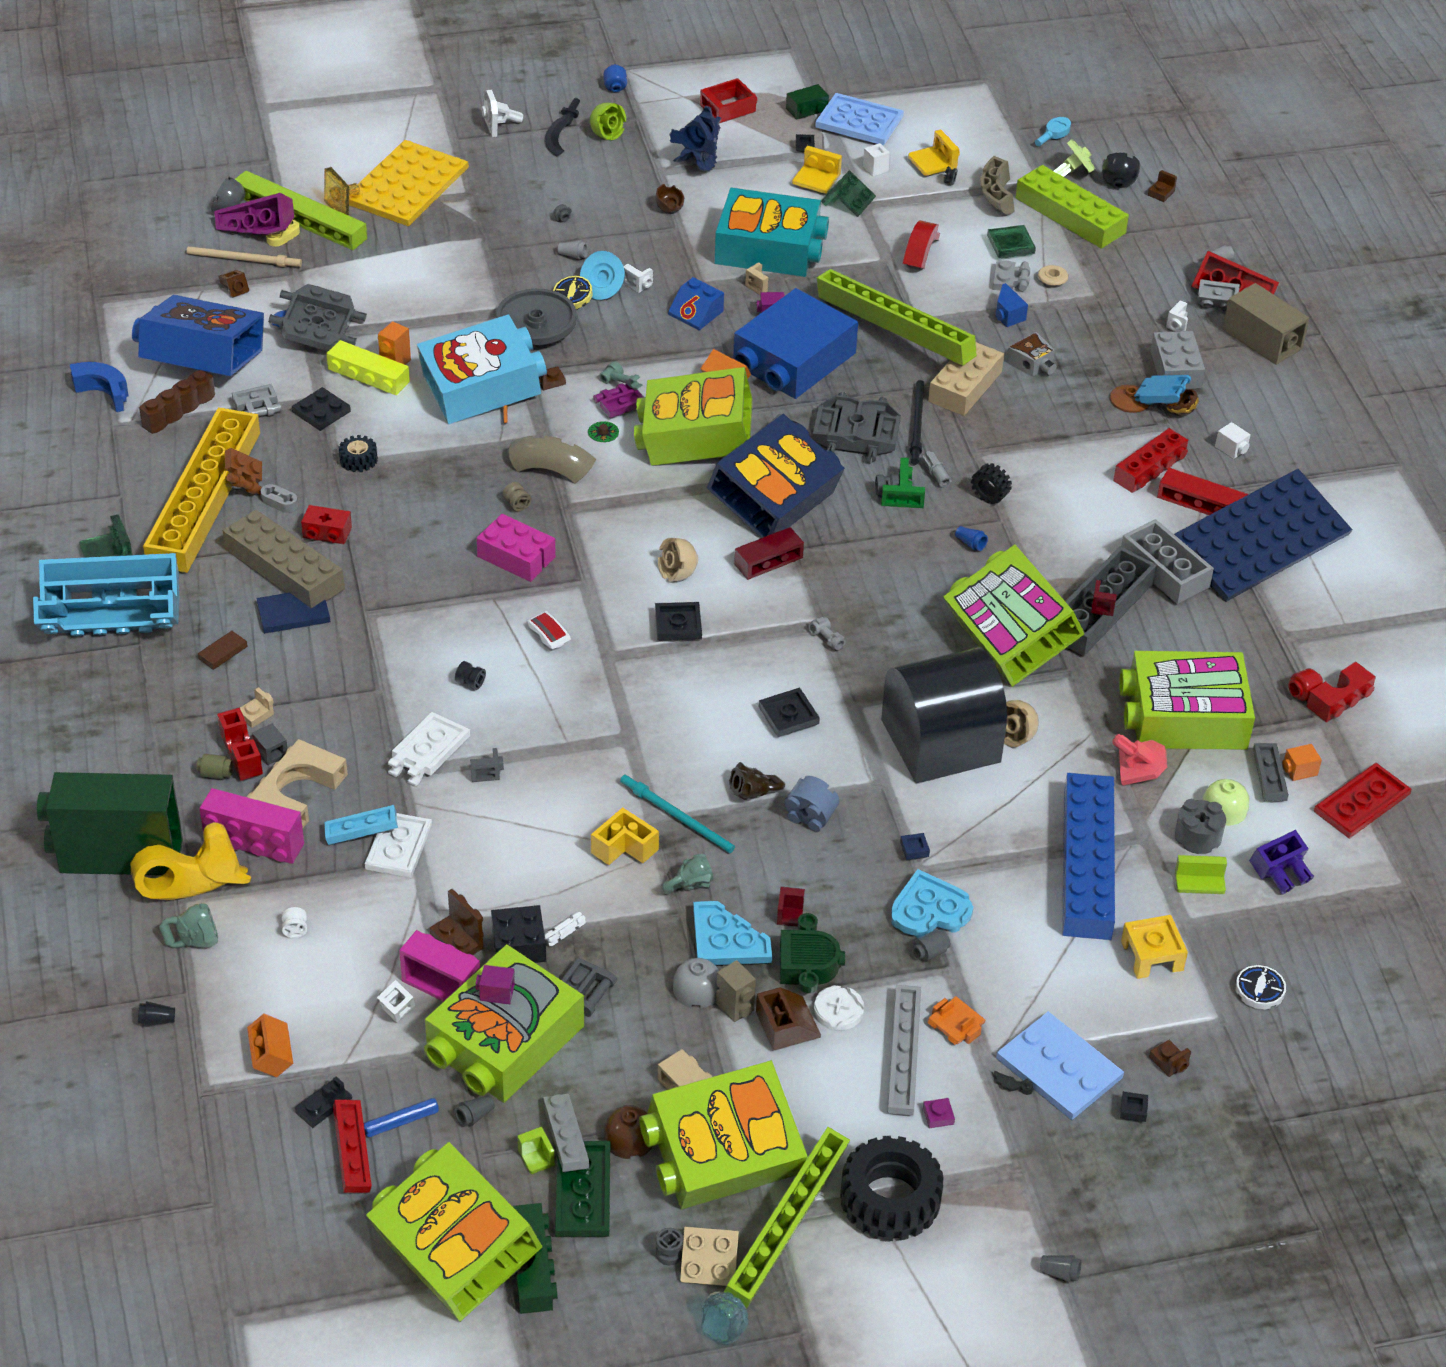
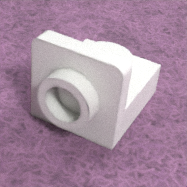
[623,264,653,293]
[1166,300,1188,332]

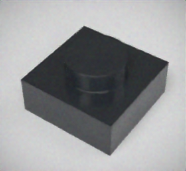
[795,134,815,152]
[1120,1091,1148,1122]

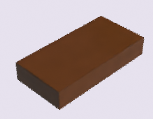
[198,630,248,670]

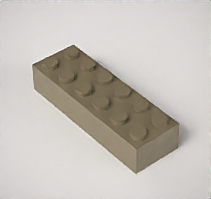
[222,510,345,608]

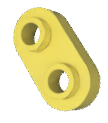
[266,220,300,247]

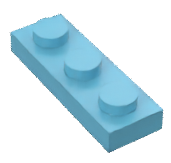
[324,805,398,845]

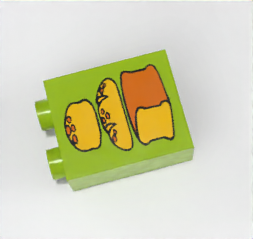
[634,367,753,466]
[639,1060,808,1210]
[366,1142,542,1322]

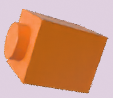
[1282,744,1322,781]

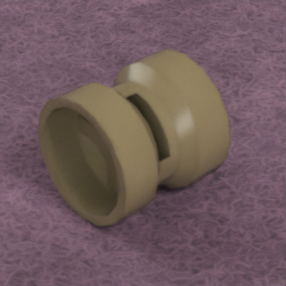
[503,482,532,512]

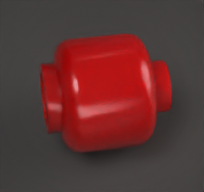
[1288,668,1323,701]

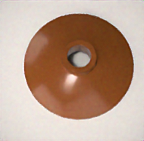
[1110,385,1150,413]

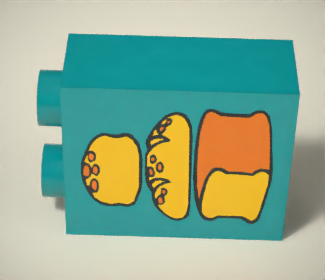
[714,187,829,277]

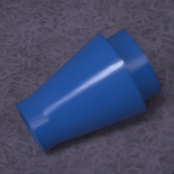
[955,526,988,551]

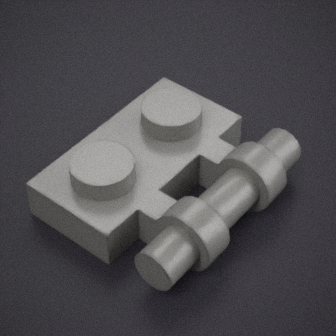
[993,260,1030,291]
[231,384,282,417]

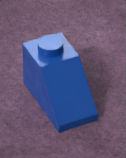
[995,283,1028,327]

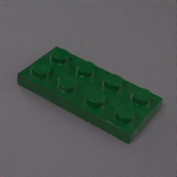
[555,1141,610,1237]

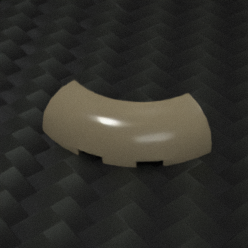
[980,156,1015,214]
[508,436,596,483]

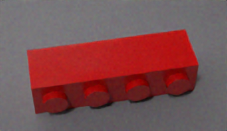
[1157,467,1248,515]

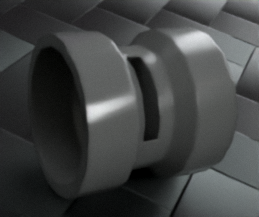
[875,474,899,496]
[656,1228,683,1266]

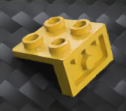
[792,146,842,194]

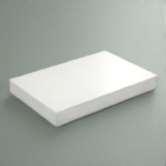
[365,813,432,878]

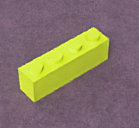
[326,340,410,396]

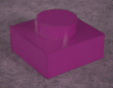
[923,1098,955,1128]

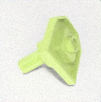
[1054,139,1096,177]

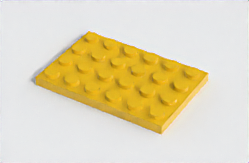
[343,140,469,227]

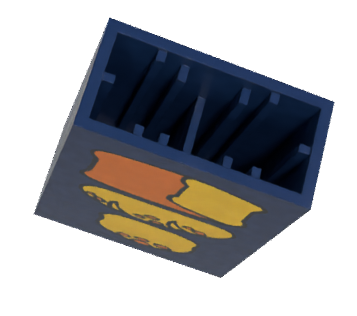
[707,413,845,538]

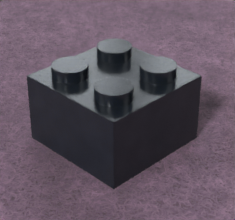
[491,905,546,963]

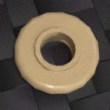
[1038,265,1069,286]

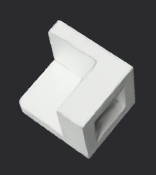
[863,143,890,176]

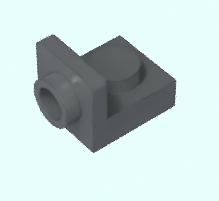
[470,748,504,782]

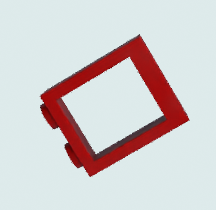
[700,78,757,123]

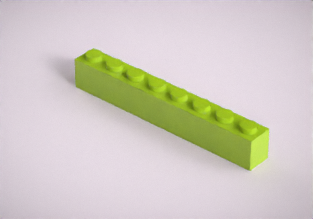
[235,171,367,250]
[720,1127,850,1315]

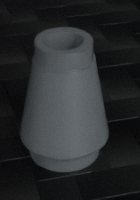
[454,1095,495,1127]
[1040,1255,1081,1282]

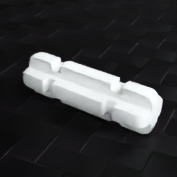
[545,911,586,947]

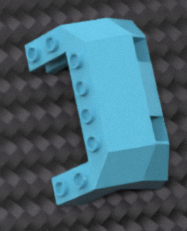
[33,553,180,636]

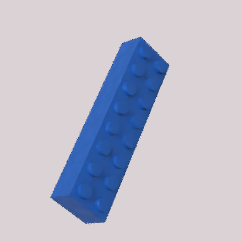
[1062,773,1115,940]

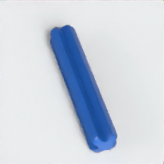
[364,1098,439,1137]

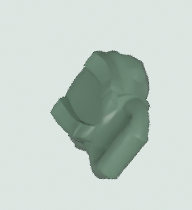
[663,854,714,895]
[159,903,218,949]

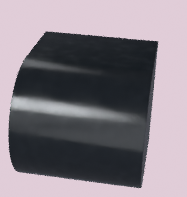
[881,647,1007,784]

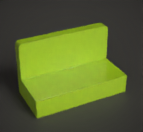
[1175,855,1227,894]

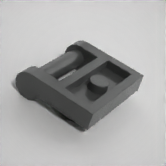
[562,957,617,1017]

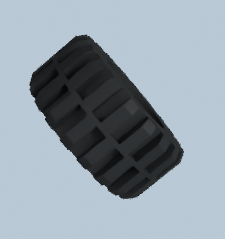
[840,1136,944,1241]

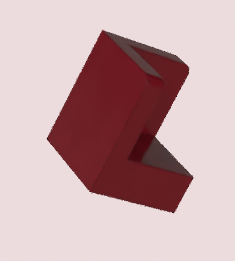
[1091,580,1117,616]
[777,887,805,927]

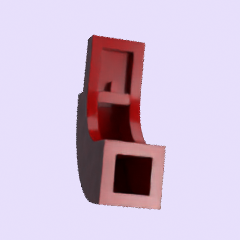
[903,220,940,269]

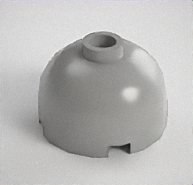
[673,958,720,1008]

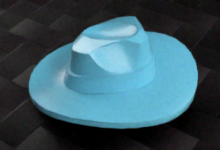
[580,251,625,300]

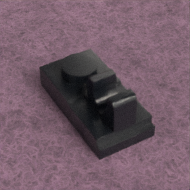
[295,1076,352,1128]

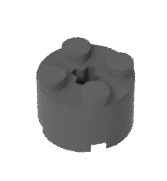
[1175,799,1226,854]

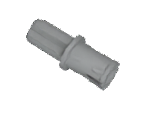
[923,451,952,487]

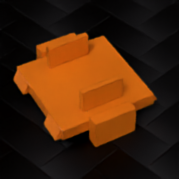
[927,996,986,1045]

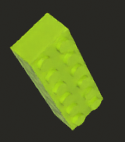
[1015,165,1129,249]

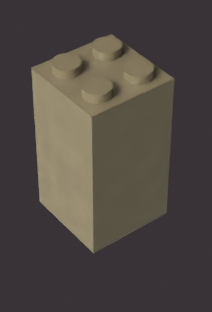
[1223,283,1309,365]

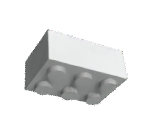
[1150,331,1205,389]

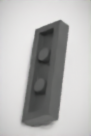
[1253,743,1289,801]

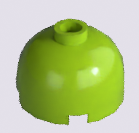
[590,103,626,140]

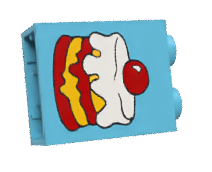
[417,314,547,424]

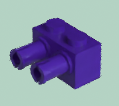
[1249,829,1314,894]

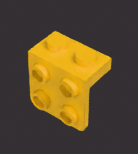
[908,129,960,176]

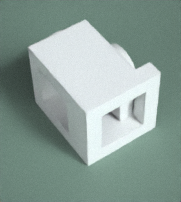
[377,980,415,1023]

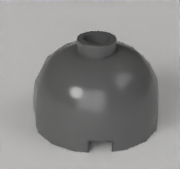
[211,176,247,211]

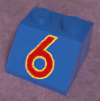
[668,277,724,330]

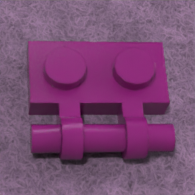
[593,383,644,418]

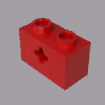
[301,505,352,544]

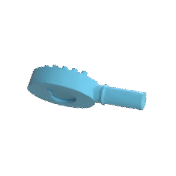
[1035,117,1071,146]

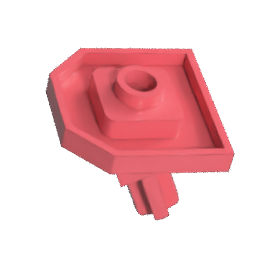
[1112,734,1167,786]

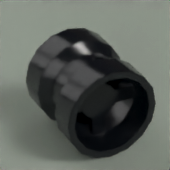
[455,661,486,690]

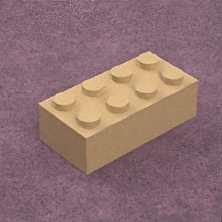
[928,342,1004,416]

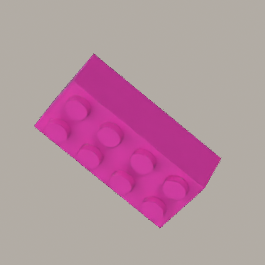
[199,788,304,864]

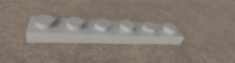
[888,984,921,1116]

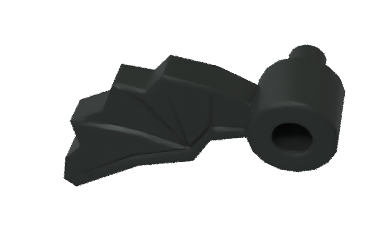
[994,1071,1033,1095]

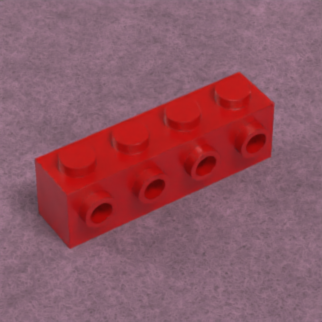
[1113,428,1188,493]

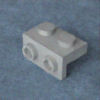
[1197,280,1240,310]

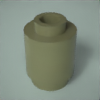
[197,753,233,780]

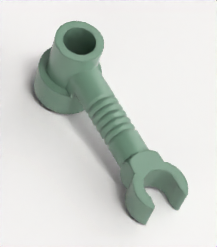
[599,361,643,390]

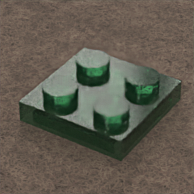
[987,225,1036,258]

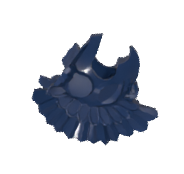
[669,106,721,172]

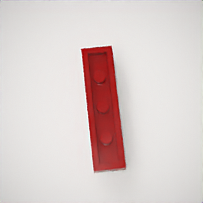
[333,1100,372,1193]

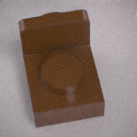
[1147,170,1177,202]
[218,270,249,297]
[539,366,566,391]
[1149,1039,1191,1077]

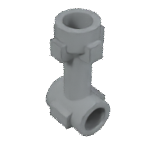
[809,617,846,650]

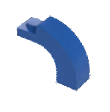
[70,362,129,412]

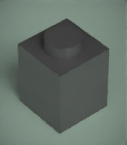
[252,723,287,765]

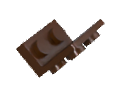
[430,889,484,955]

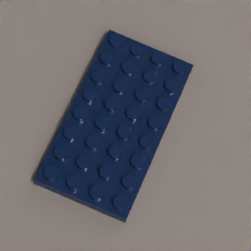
[1174,469,1353,602]

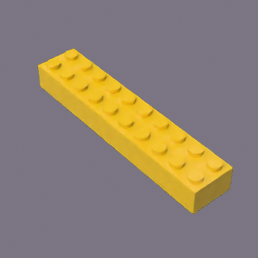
[143,407,260,573]

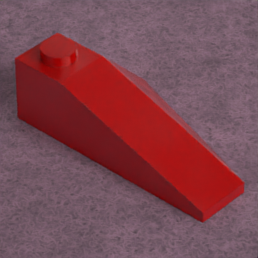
[1191,251,1279,294]

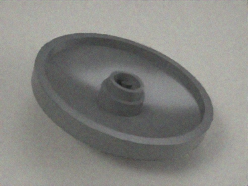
[496,288,577,345]

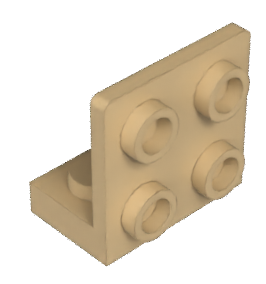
[680,1227,739,1286]

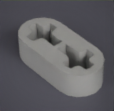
[261,484,298,513]

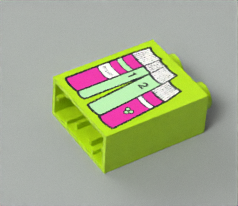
[943,544,1085,687]
[1119,651,1255,750]

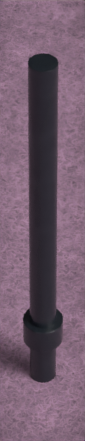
[909,380,924,465]

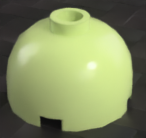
[1202,779,1249,826]

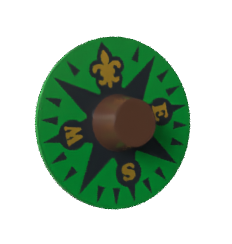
[588,421,619,442]

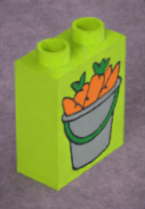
[424,944,584,1103]

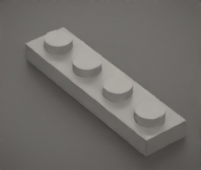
[543,1094,589,1172]

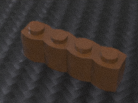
[139,370,215,434]

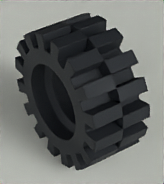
[971,463,1012,504]

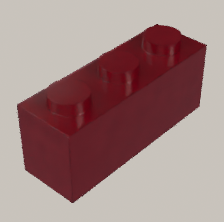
[734,527,804,580]

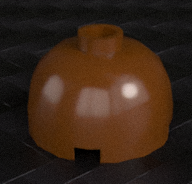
[604,1105,653,1159]

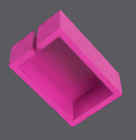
[477,514,556,582]
[399,930,480,1002]

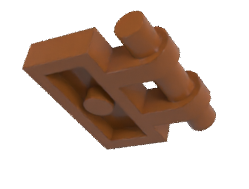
[225,448,262,495]

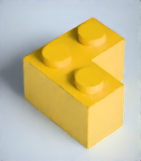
[591,807,659,865]

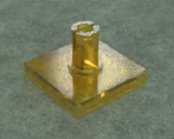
[324,167,360,216]

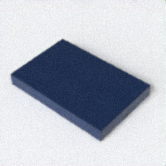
[256,592,331,634]

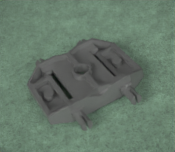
[268,284,367,351]
[812,392,901,462]

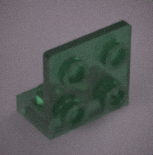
[821,170,876,217]
[79,514,133,558]

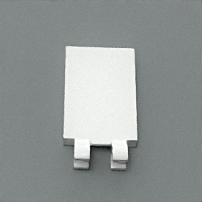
[388,712,470,786]

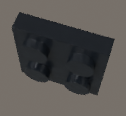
[292,387,351,431]
[655,602,702,641]
[758,687,820,737]

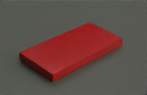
[1314,763,1412,839]

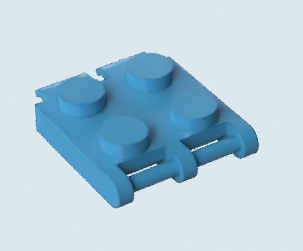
[1134,375,1191,405]

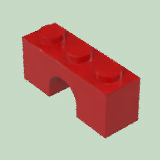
[1306,661,1376,723]
[217,707,263,781]

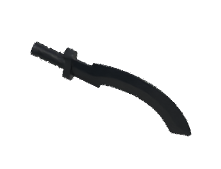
[545,98,580,156]

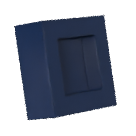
[900,833,930,860]

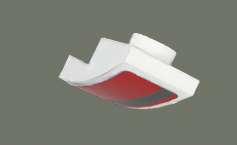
[527,611,571,649]

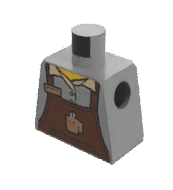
[1007,332,1057,376]

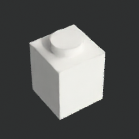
[1215,422,1251,459]

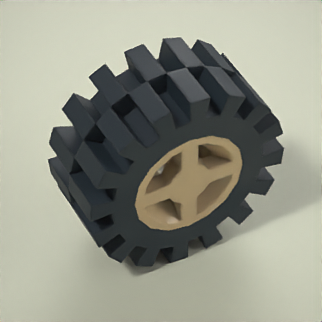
[339,435,378,473]

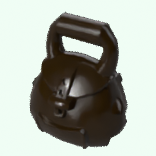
[729,762,785,800]

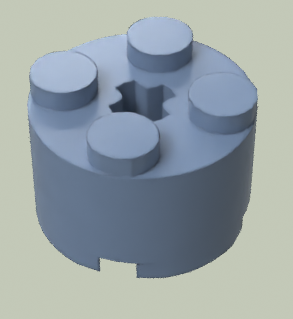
[784,776,840,832]

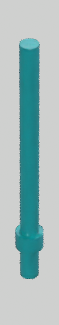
[620,774,735,853]

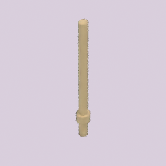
[187,246,302,267]

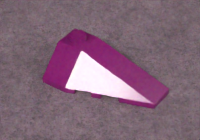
[214,193,294,235]

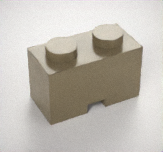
[716,960,756,1022]

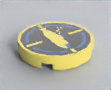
[553,276,593,309]

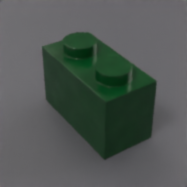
[786,84,829,120]

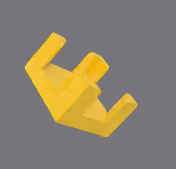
[1121,915,1188,979]

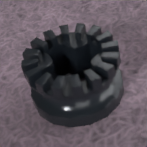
[943,166,958,185]

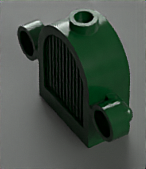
[780,913,845,993]

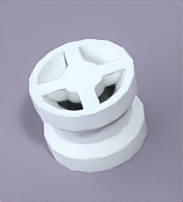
[282,907,307,938]

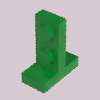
[881,458,925,508]

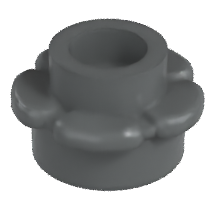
[553,204,572,222]

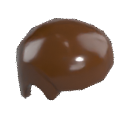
[655,184,685,213]

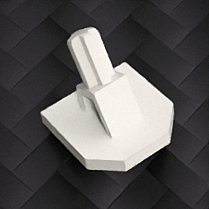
[481,90,523,137]

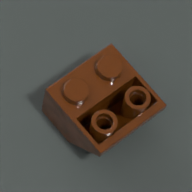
[756,987,821,1051]

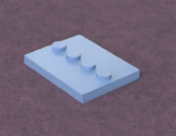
[815,93,904,146]
[996,1011,1124,1120]

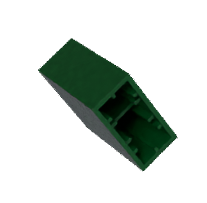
[37,772,183,875]

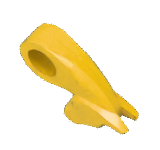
[130,822,251,900]

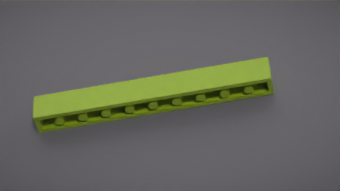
[817,269,977,366]

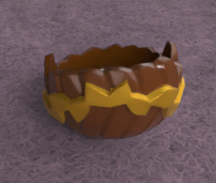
[1165,389,1199,416]

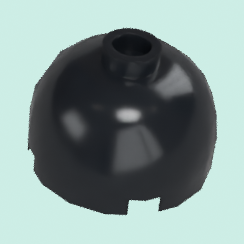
[1102,153,1140,188]

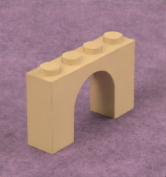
[247,739,348,828]

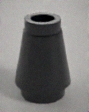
[138,1001,175,1026]

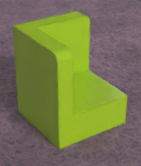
[517,1127,555,1174]

